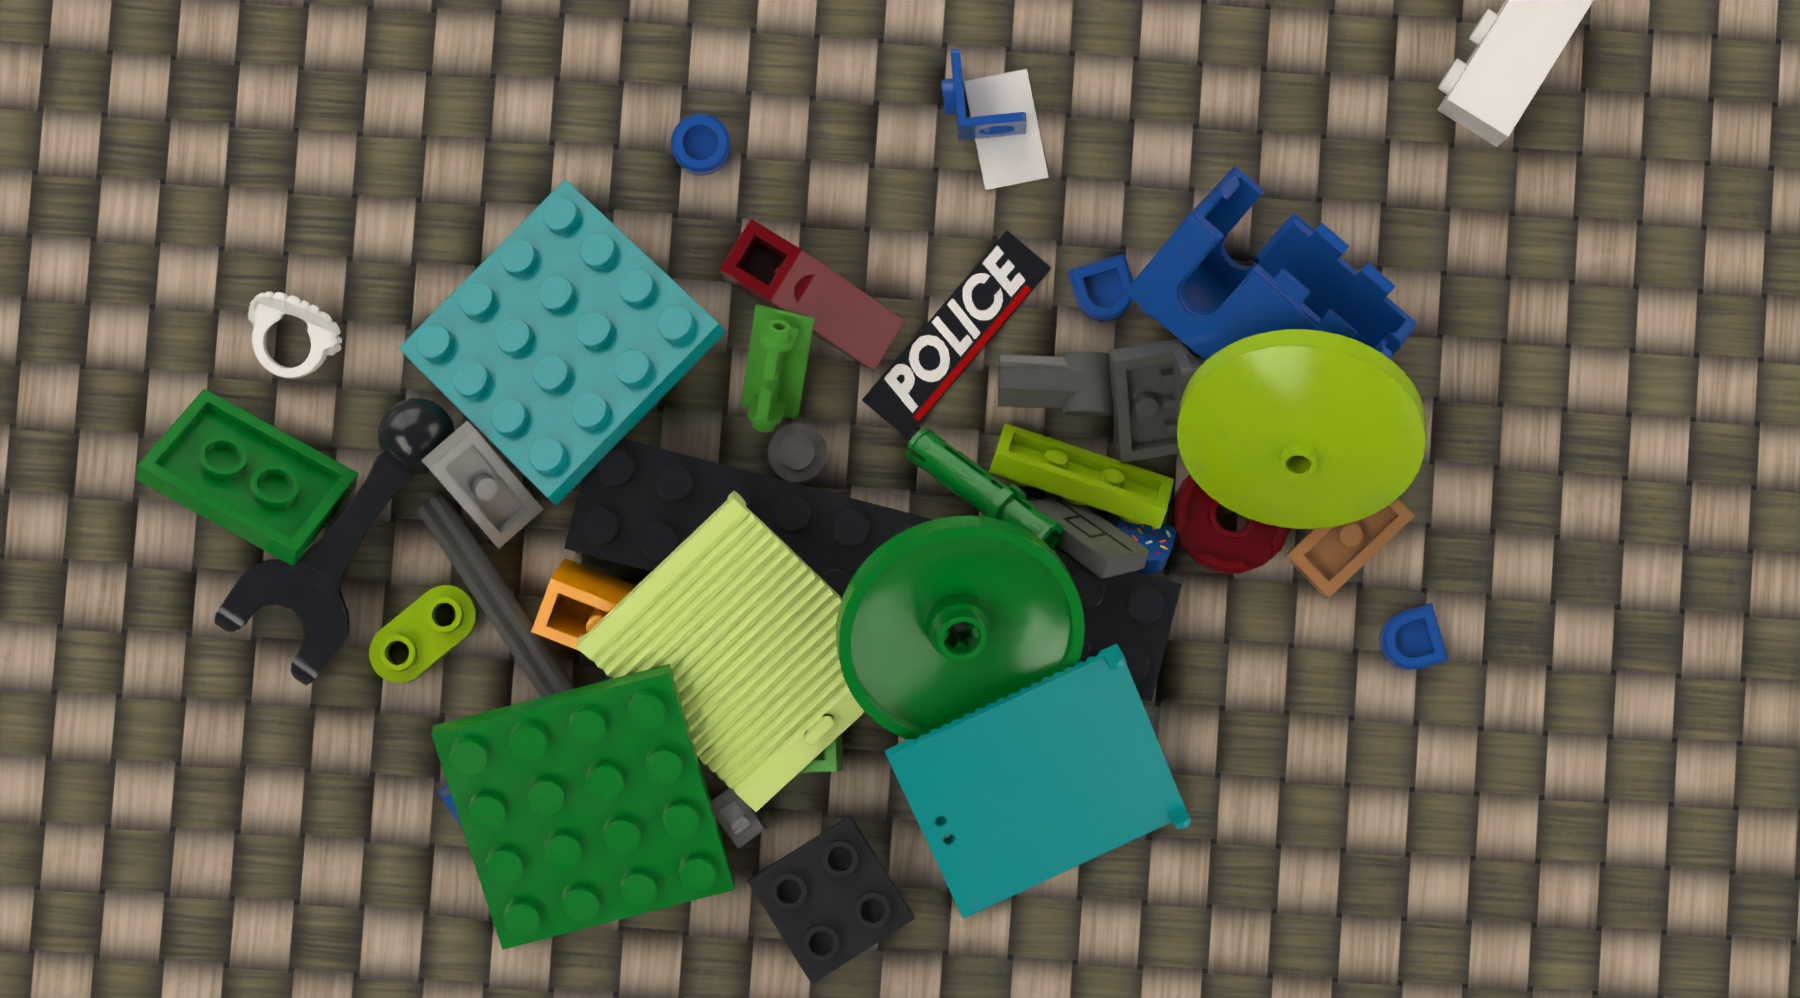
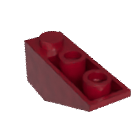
[719,219,905,372]

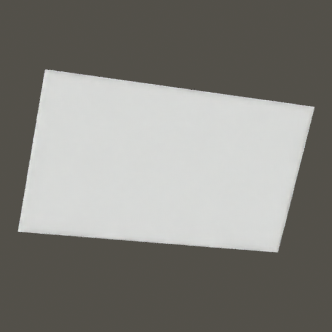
[963,69,1049,190]

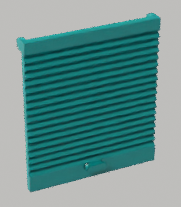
[885,644,1191,919]

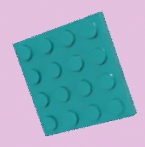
[399,179,726,505]

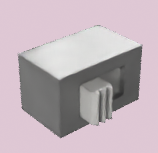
[711,788,766,849]

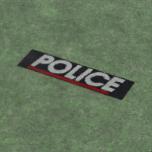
[862,230,1051,438]

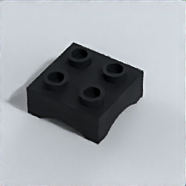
[747,814,914,984]

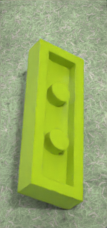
[989,423,1174,529]

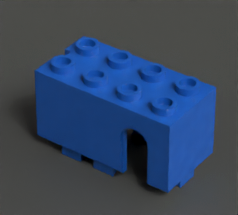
[1124,166,1418,361]

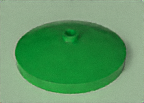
[836,515,1085,740]

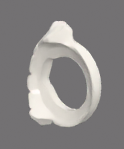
[248,291,342,379]

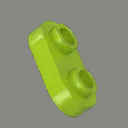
[369,585,479,683]

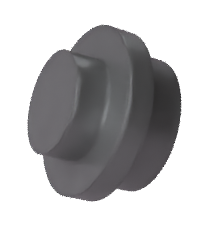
[768,423,827,483]

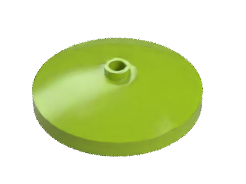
[1177,329,1426,529]

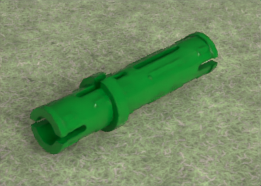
[905,428,1064,550]

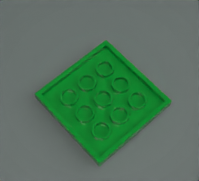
[431,664,735,950]

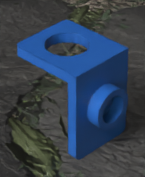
[941,49,1027,140]

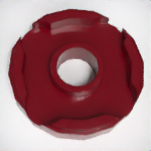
[1172,474,1291,574]

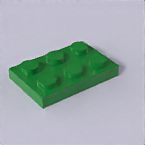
[136,389,359,566]

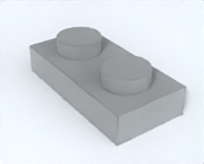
[421,421,544,549]

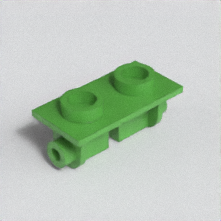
[740,304,815,432]

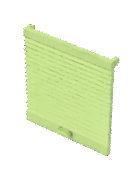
[576,491,865,812]

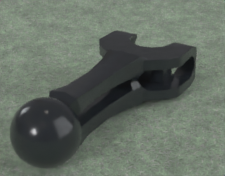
[215,398,455,686]

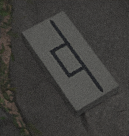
[1029,495,1149,579]

